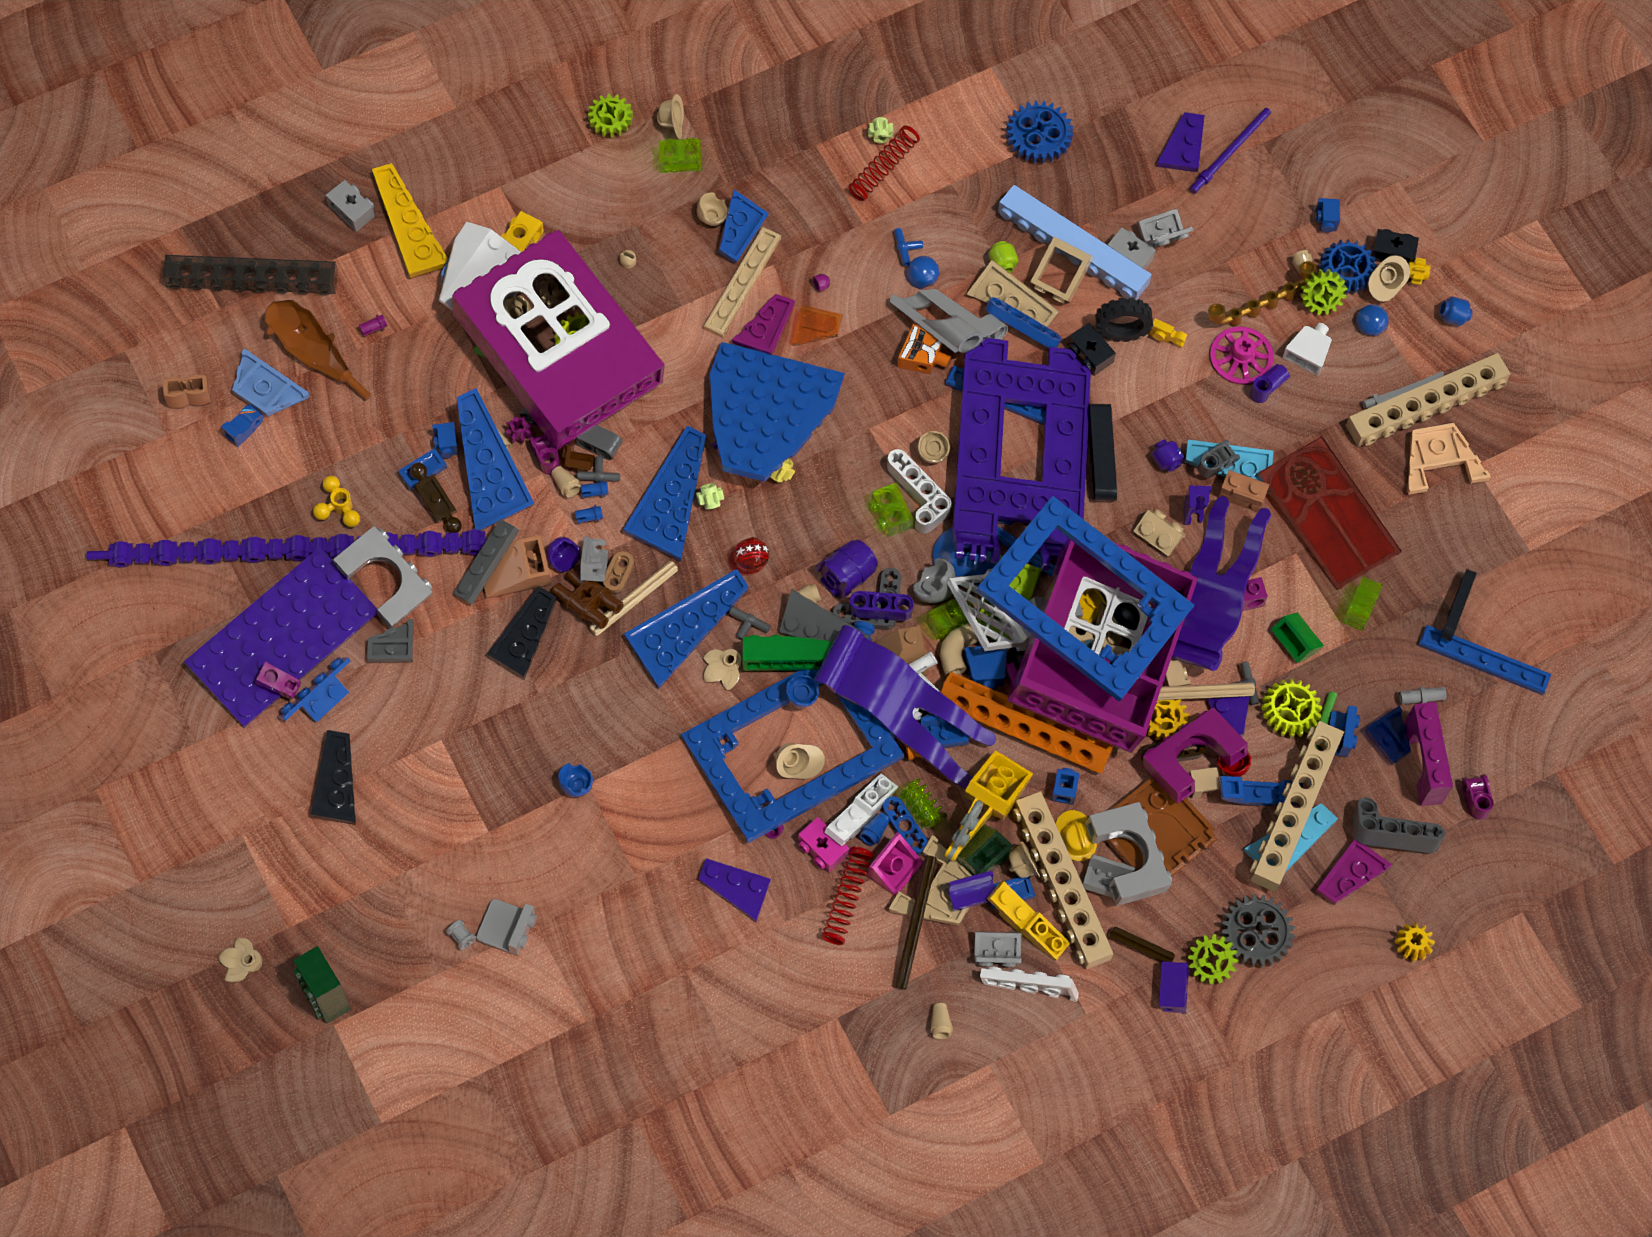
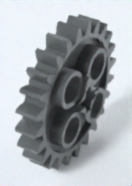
[1220,894,1295,968]

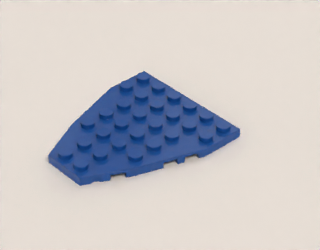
[709,342,845,482]

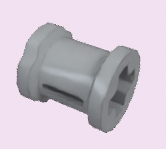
[446,919,476,950]

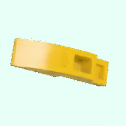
[987,881,1070,960]

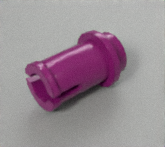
[359,314,388,337]

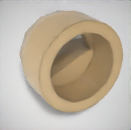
[619,250,636,269]

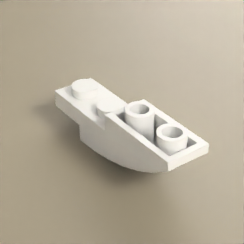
[825,773,898,846]

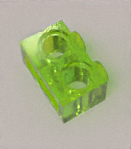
[659,138,702,173]
[870,482,913,537]
[1342,576,1383,632]
[926,598,975,640]

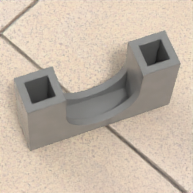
[333,526,432,628]
[1085,802,1172,906]

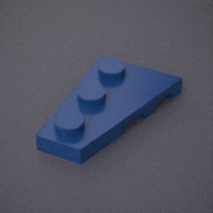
[718,189,769,264]

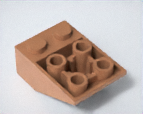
[484,535,551,598]

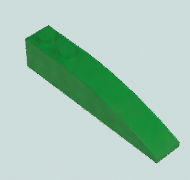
[743,635,833,671]

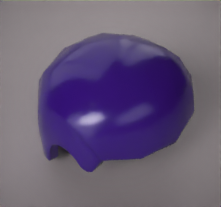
[546,537,581,572]

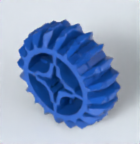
[1319,239,1377,295]

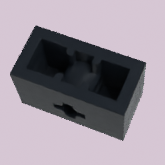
[1371,229,1419,265]
[1067,323,1116,376]

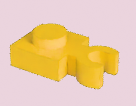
[1149,318,1187,348]

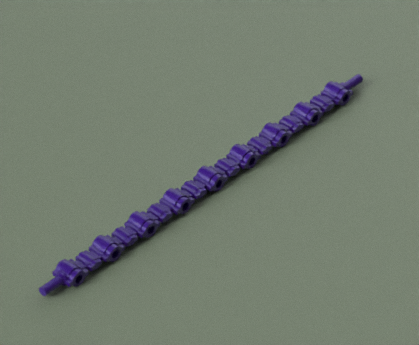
[87,529,488,568]

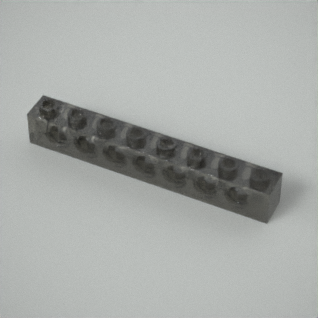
[163,255,338,296]

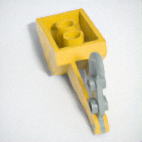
[944,750,1033,862]

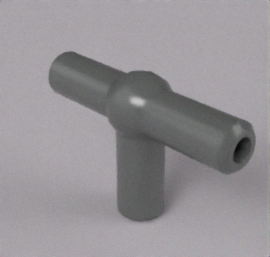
[577,456,620,482]
[729,606,771,640]
[1229,661,1259,705]

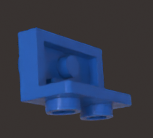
[1329,705,1360,757]
[920,714,969,748]

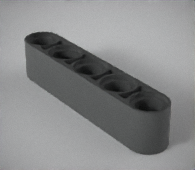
[519,407,623,460]

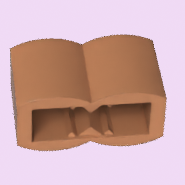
[163,375,211,408]

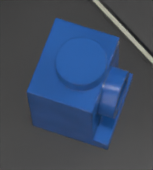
[1315,198,1340,233]
[432,422,458,458]
[1051,768,1080,805]

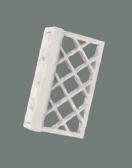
[947,569,1031,651]

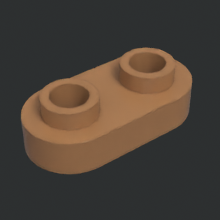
[603,551,634,594]

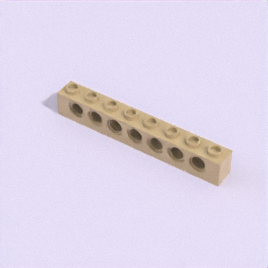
[1346,353,1511,447]
[1249,721,1344,892]
[1013,791,1114,970]

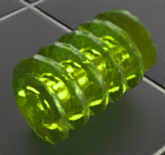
[900,778,947,829]

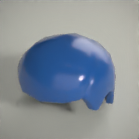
[906,256,940,289]
[1356,305,1389,336]
[785,675,819,708]
[558,763,593,797]

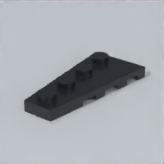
[488,586,557,680]
[310,730,356,825]

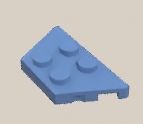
[232,348,310,417]

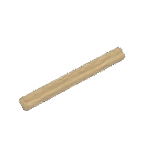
[590,561,678,636]
[1158,683,1255,700]

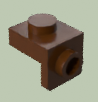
[562,440,595,471]

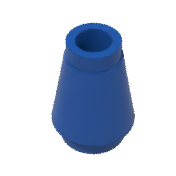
[860,812,890,846]

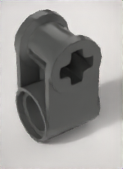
[1198,440,1240,478]

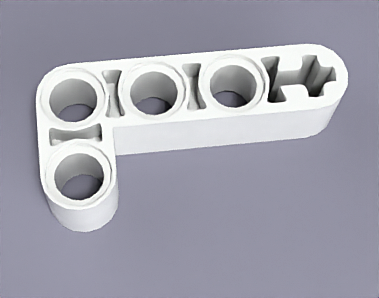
[887,449,951,534]

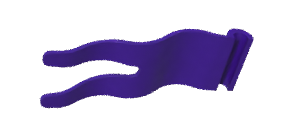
[1172,496,1271,671]
[813,625,996,789]

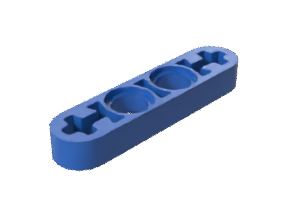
[985,297,1062,348]

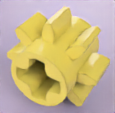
[770,458,795,482]

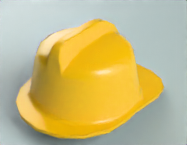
[1056,810,1097,861]

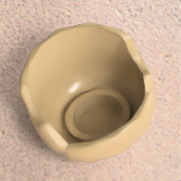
[696,192,728,226]
[503,295,531,319]
[917,431,950,463]

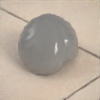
[913,558,956,603]

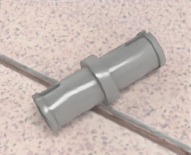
[1399,686,1446,705]

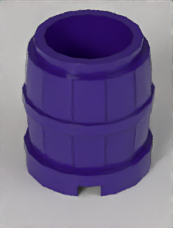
[816,539,878,599]

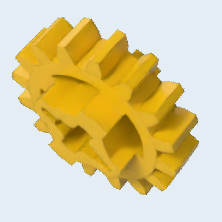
[1147,699,1189,741]

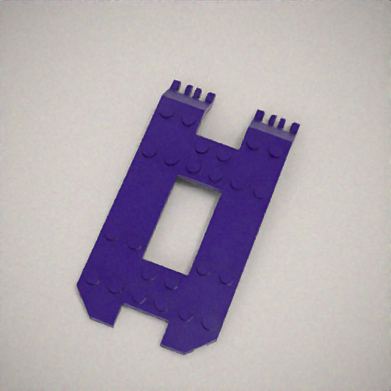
[952,338,1091,571]

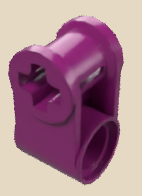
[529,435,560,475]
[1461,774,1494,820]

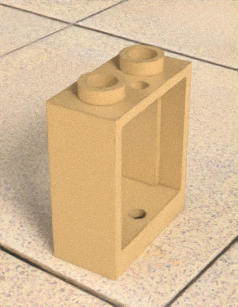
[1031,237,1094,303]

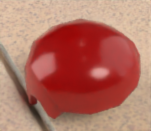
[1217,752,1251,777]

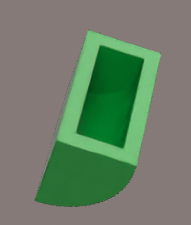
[1271,612,1324,663]

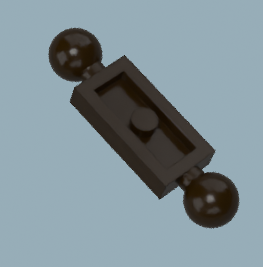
[410,462,462,533]

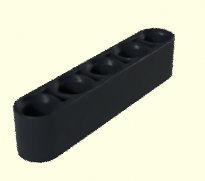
[1088,404,1117,501]

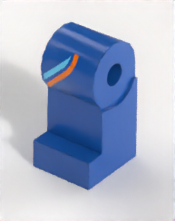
[221,405,264,447]

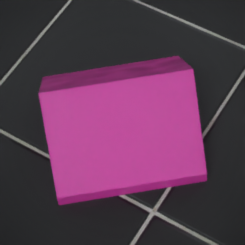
[868,833,923,896]

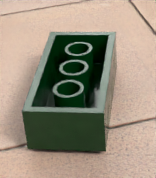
[292,946,351,1024]

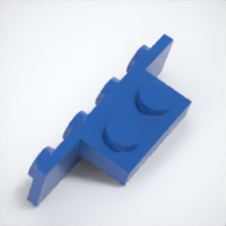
[278,657,351,722]

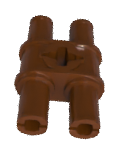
[552,568,624,629]

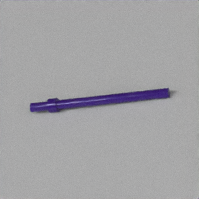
[1189,108,1271,194]

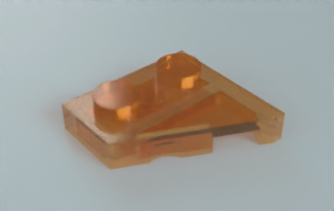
[792,305,843,346]

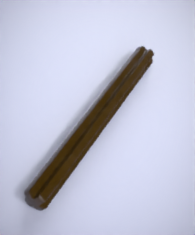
[895,855,937,990]

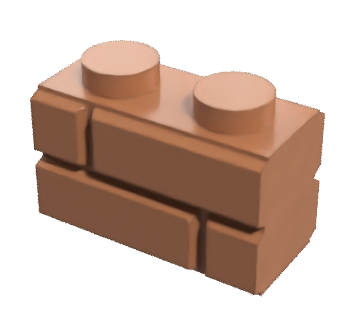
[1219,470,1270,512]

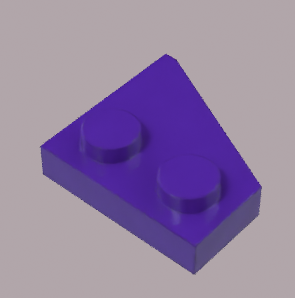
[1209,696,1250,737]

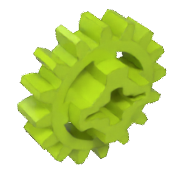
[588,94,633,138]
[1300,269,1347,315]
[1188,934,1239,984]

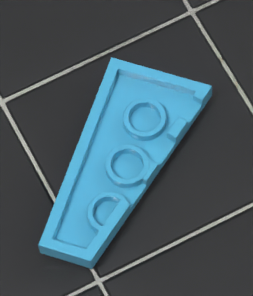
[1185,440,1274,494]

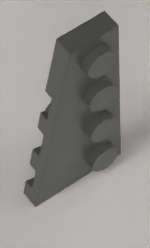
[779,589,869,642]

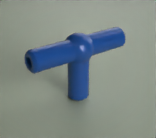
[894,228,923,266]

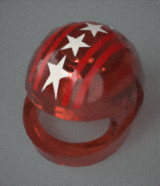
[730,537,770,576]

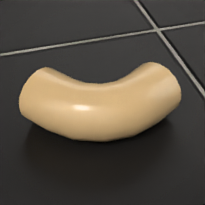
[939,623,978,677]

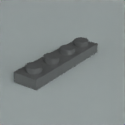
[454,519,519,605]

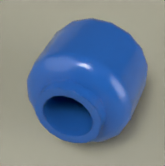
[1439,296,1473,326]

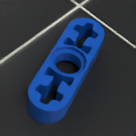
[883,796,928,856]

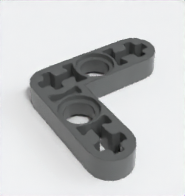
[833,568,901,630]

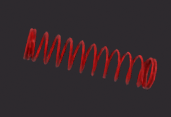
[848,125,920,201]
[821,846,874,945]

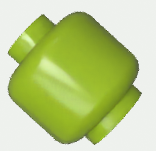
[989,241,1019,273]

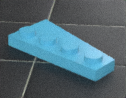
[1244,803,1338,873]

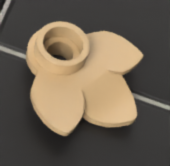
[703,649,742,691]
[218,938,262,982]

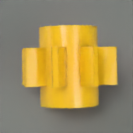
[1409,258,1431,285]

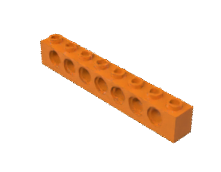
[941,672,1114,774]

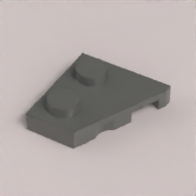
[367,619,414,662]

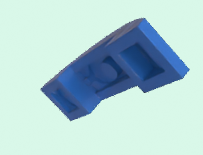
[1219,776,1304,806]

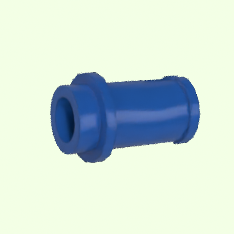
[581,480,609,498]
[575,505,603,524]

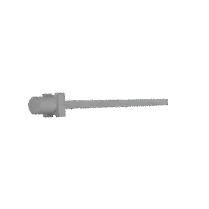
[1362,371,1444,409]

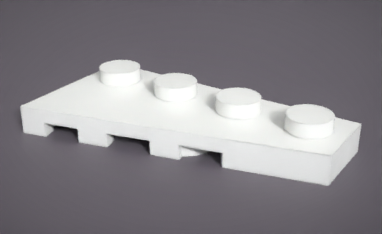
[980,967,1079,1002]

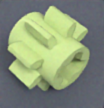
[868,117,893,143]
[696,483,724,509]

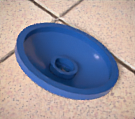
[933,528,996,587]

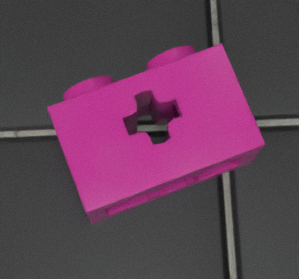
[798,817,849,873]

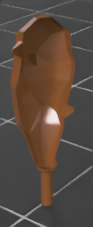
[265,300,371,401]

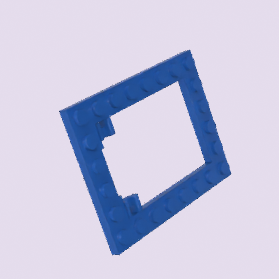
[976,496,1194,702]
[681,670,904,843]

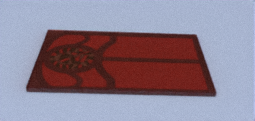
[1258,436,1402,590]

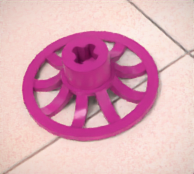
[1210,327,1274,385]

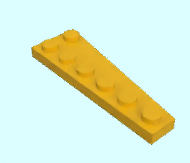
[372,163,448,278]

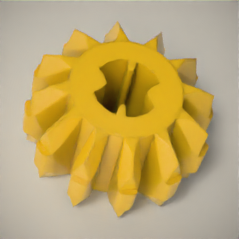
[1395,922,1435,962]

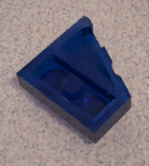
[1365,706,1411,765]

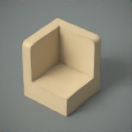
[1189,767,1220,799]

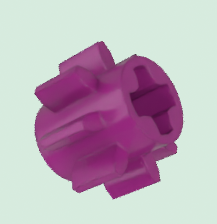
[506,416,532,443]

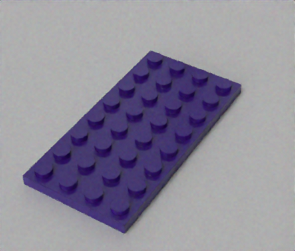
[184,547,377,728]

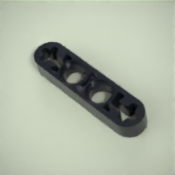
[1440,568,1477,642]

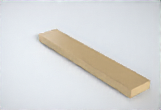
[704,227,781,338]

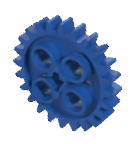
[1006,100,1073,164]

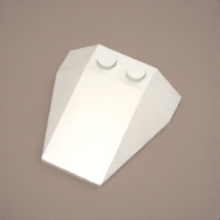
[439,222,521,311]

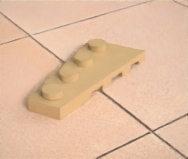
[967,260,1060,327]

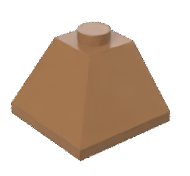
[876,626,928,676]

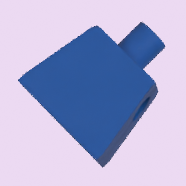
[964,646,1007,691]

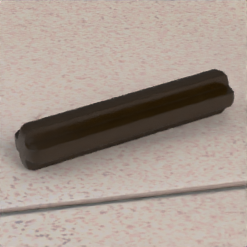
[1110,927,1175,962]

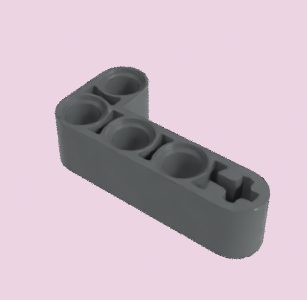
[1352,797,1445,853]

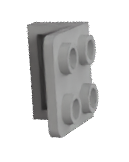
[1137,209,1194,248]
[477,899,537,956]

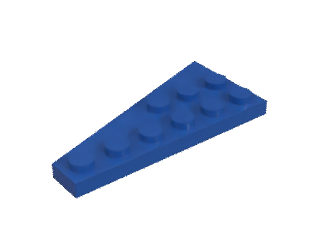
[457,388,535,531]

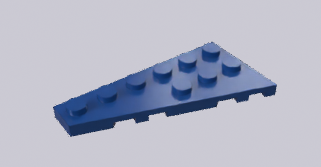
[623,426,706,562]
[624,569,749,689]

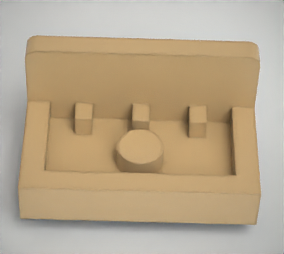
[1134,509,1187,556]

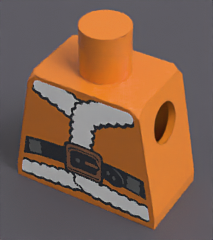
[897,324,951,374]

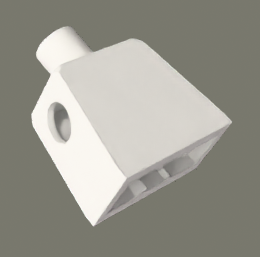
[1282,323,1332,376]

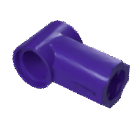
[1250,364,1290,403]

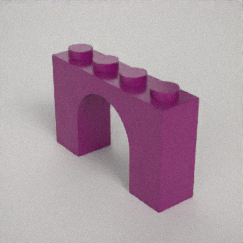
[1404,702,1453,806]
[1143,707,1248,804]

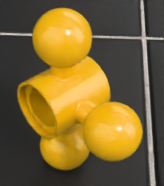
[313,476,360,527]

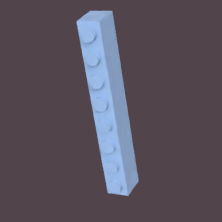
[998,185,1152,300]

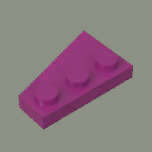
[732,294,795,355]
[1316,839,1392,905]

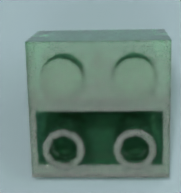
[956,824,1014,876]

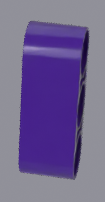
[849,591,914,621]

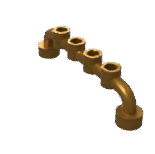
[1208,261,1316,326]

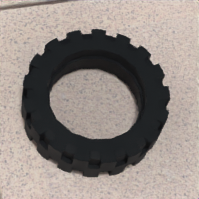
[1095,298,1153,342]

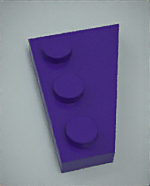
[1156,112,1205,172]
[699,858,771,923]

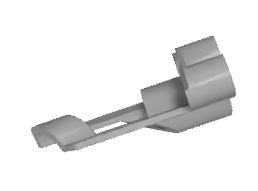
[890,289,1008,353]

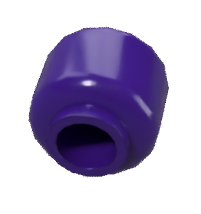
[1152,439,1184,473]

